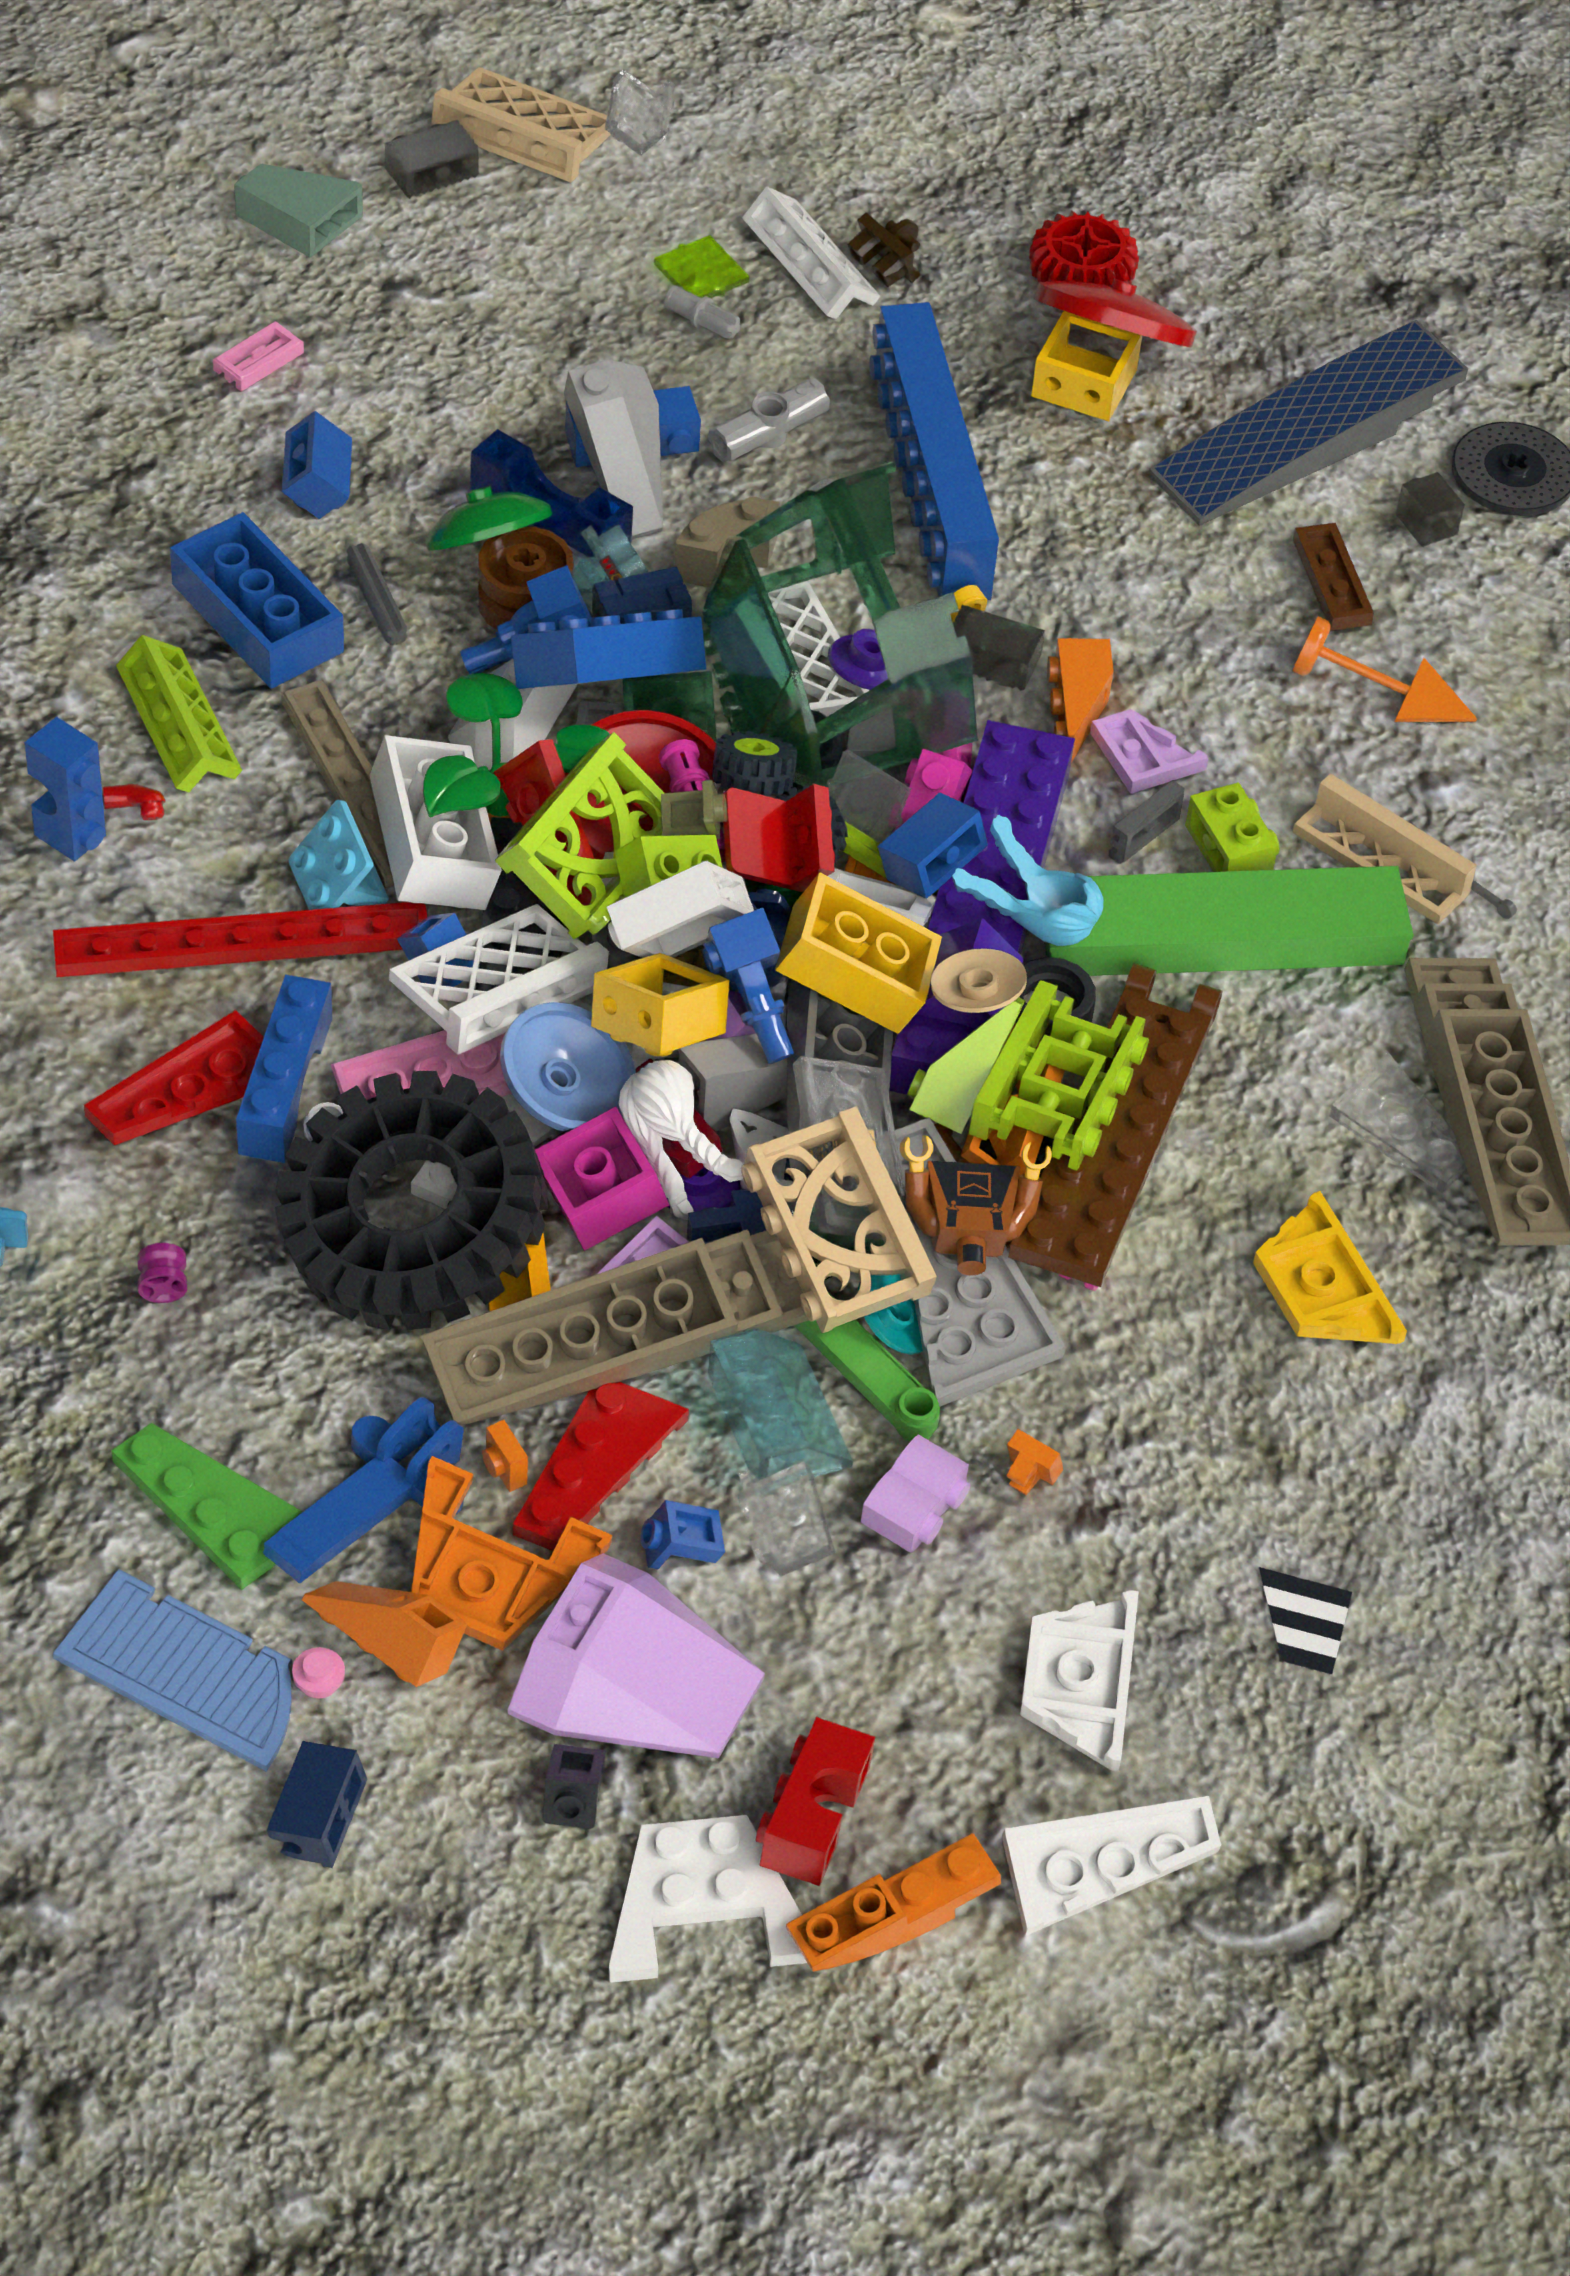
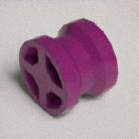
[137,1243,187,1303]

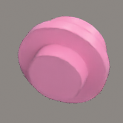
[292,1647,345,1699]

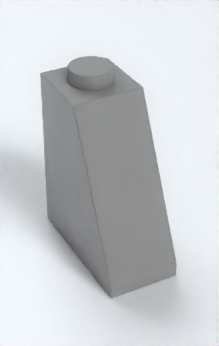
[679,1034,787,1132]

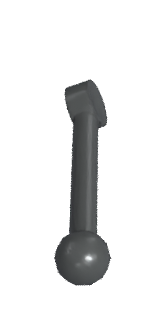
[1471,880,1517,919]

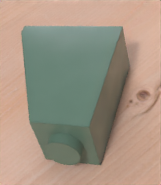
[234,163,363,258]

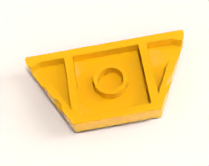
[1253,1191,1407,1344]

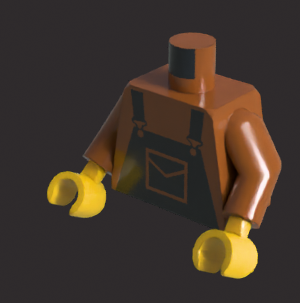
[899,1135,1052,1276]

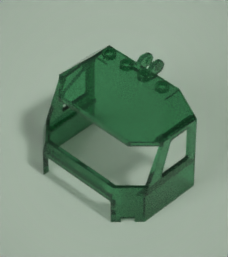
[702,460,978,787]

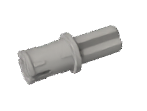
[664,285,741,339]

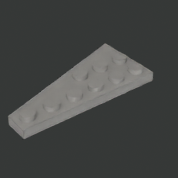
[886,1117,1066,1407]

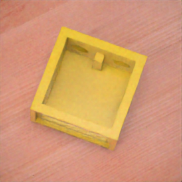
[1031,311,1142,422]
[591,953,730,1056]

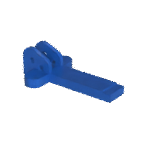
[263,1397,464,1584]

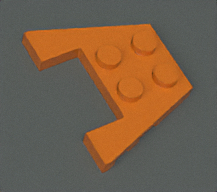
[411,1456,613,1651]

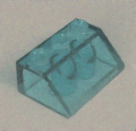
[708,1328,853,1493]

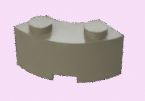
[674,497,780,589]

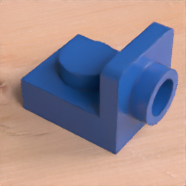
[640,1500,725,1569]

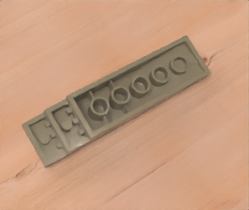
[1404,958,1570,1245]
[421,1229,809,1426]

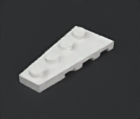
[1002,1796,1221,1936]

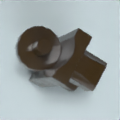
[847,212,921,287]

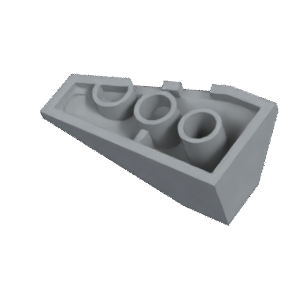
[564,359,663,542]

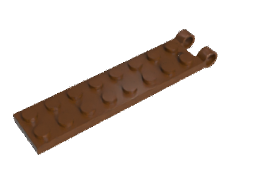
[1008,963,1223,1287]

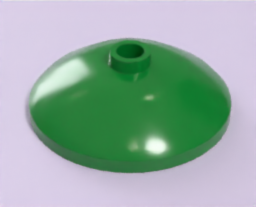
[425,486,553,551]

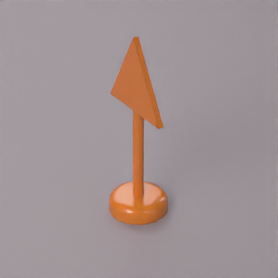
[1292,616,1477,722]

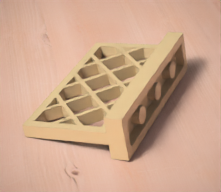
[431,67,618,183]

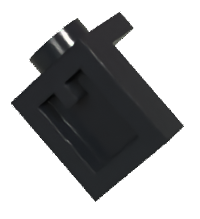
[542,1744,606,1829]

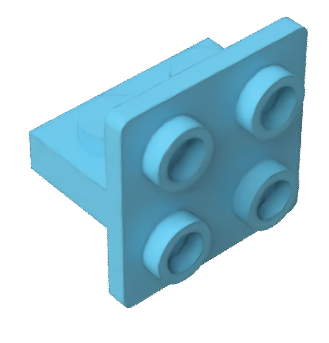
[288,799,389,910]

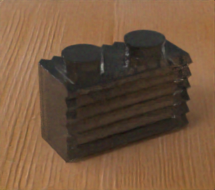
[385,120,479,199]
[943,605,1045,691]

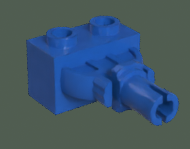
[460,565,592,674]
[701,908,795,1064]

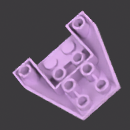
[508,1553,765,1758]

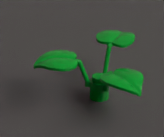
[423,673,610,818]

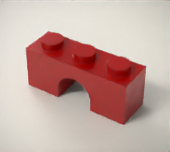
[755,1717,876,1886]

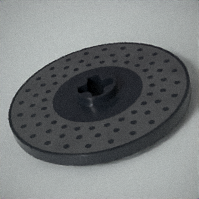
[1452,422,1570,516]

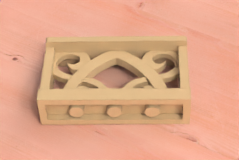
[741,1106,937,1333]

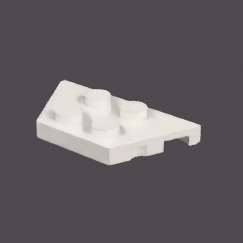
[1020,1590,1139,1771]

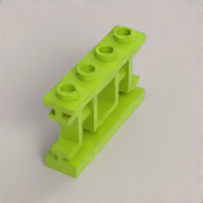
[969,980,1149,1171]

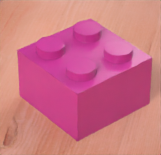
[535,1106,669,1251]

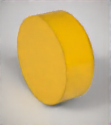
[942,585,987,627]

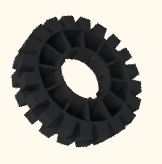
[275,1071,548,1330]

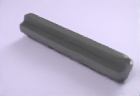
[346,543,408,645]

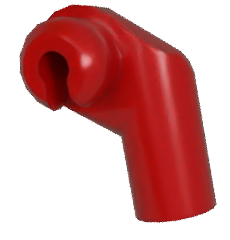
[103,784,166,821]

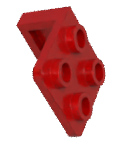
[723,784,835,892]

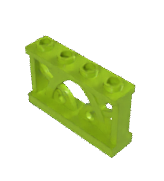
[494,732,665,939]

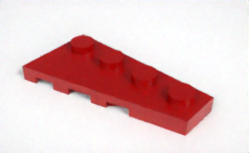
[84,1010,264,1146]

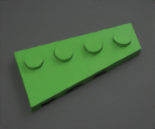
[111,1423,303,1590]

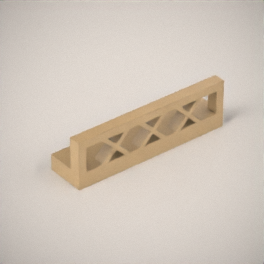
[1293,773,1477,925]

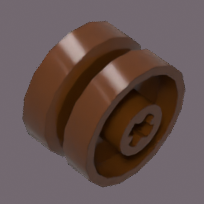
[478,526,574,631]

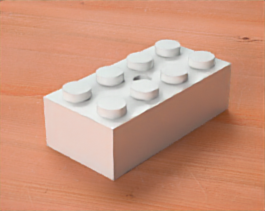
[369,735,502,910]

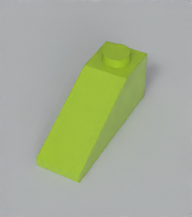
[907,997,1025,1134]

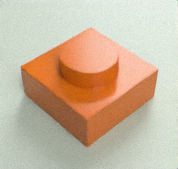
[482,1420,528,1492]

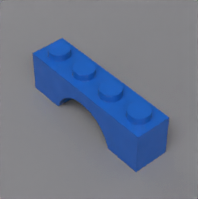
[236,974,332,1163]

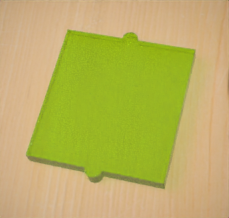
[654,235,750,298]

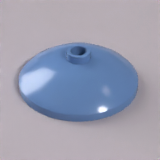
[500,1002,636,1132]

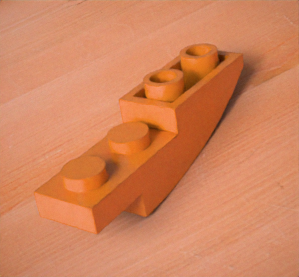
[786,1833,1001,1972]

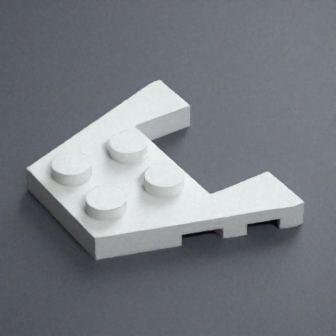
[608,1815,807,1983]

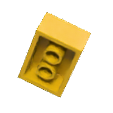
[775,872,942,1034]

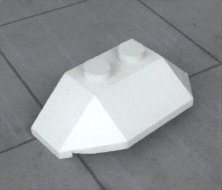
[448,659,577,770]

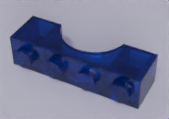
[470,429,633,563]

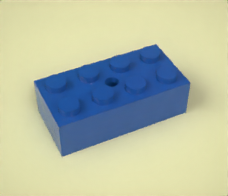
[170,512,344,689]
[511,609,707,689]

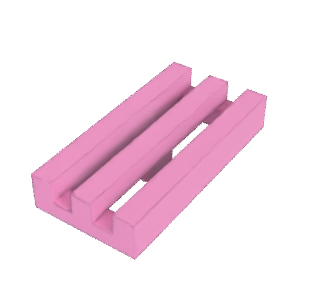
[213,321,304,392]

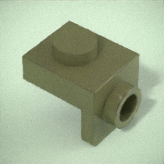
[661,780,727,839]

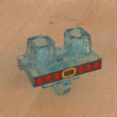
[573,524,648,594]

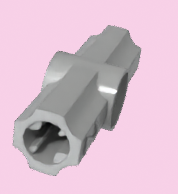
[708,378,830,463]

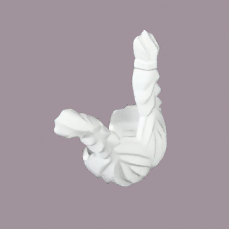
[619,1060,743,1220]

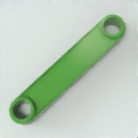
[794,1292,940,1441]

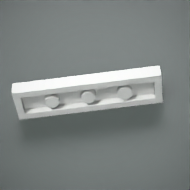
[742,186,880,319]

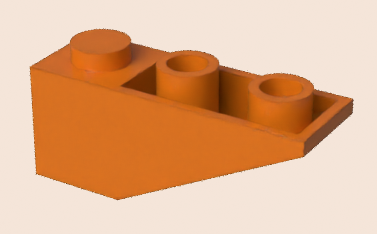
[1047,638,1114,763]
[302,1581,468,1687]

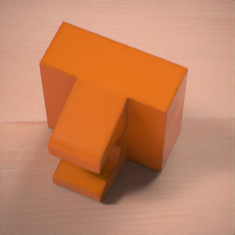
[1007,1429,1063,1495]

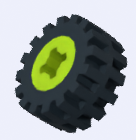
[712,731,797,797]

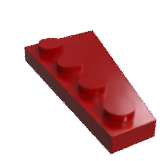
[493,739,594,906]
[513,1382,689,1551]

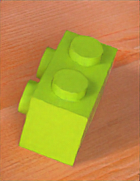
[1185,782,1280,872]
[614,834,723,898]

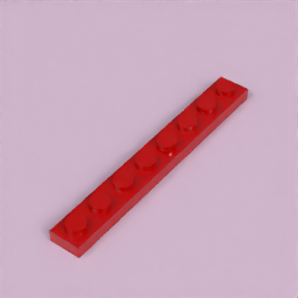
[53,902,427,977]

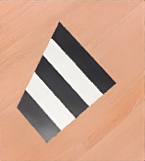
[1258,1567,1352,1675]

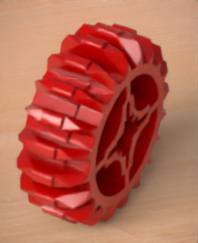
[1029,210,1139,286]

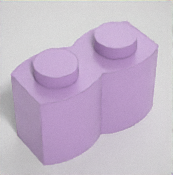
[861,1434,970,1553]

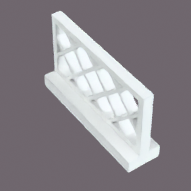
[709,580,871,729]
[389,904,609,1055]

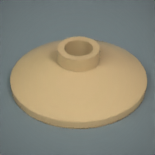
[931,949,1027,1013]

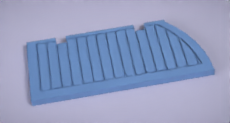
[53,1569,293,1772]

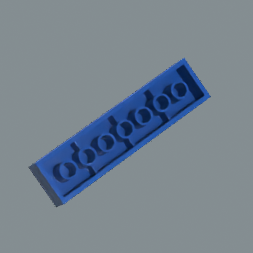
[869,302,999,605]

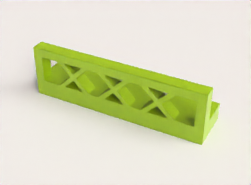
[116,635,243,793]

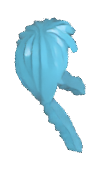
[952,815,1104,946]

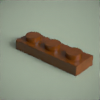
[1293,523,1374,631]

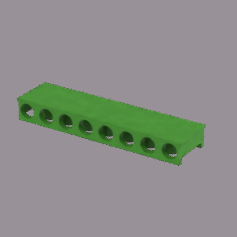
[1044,866,1414,976]

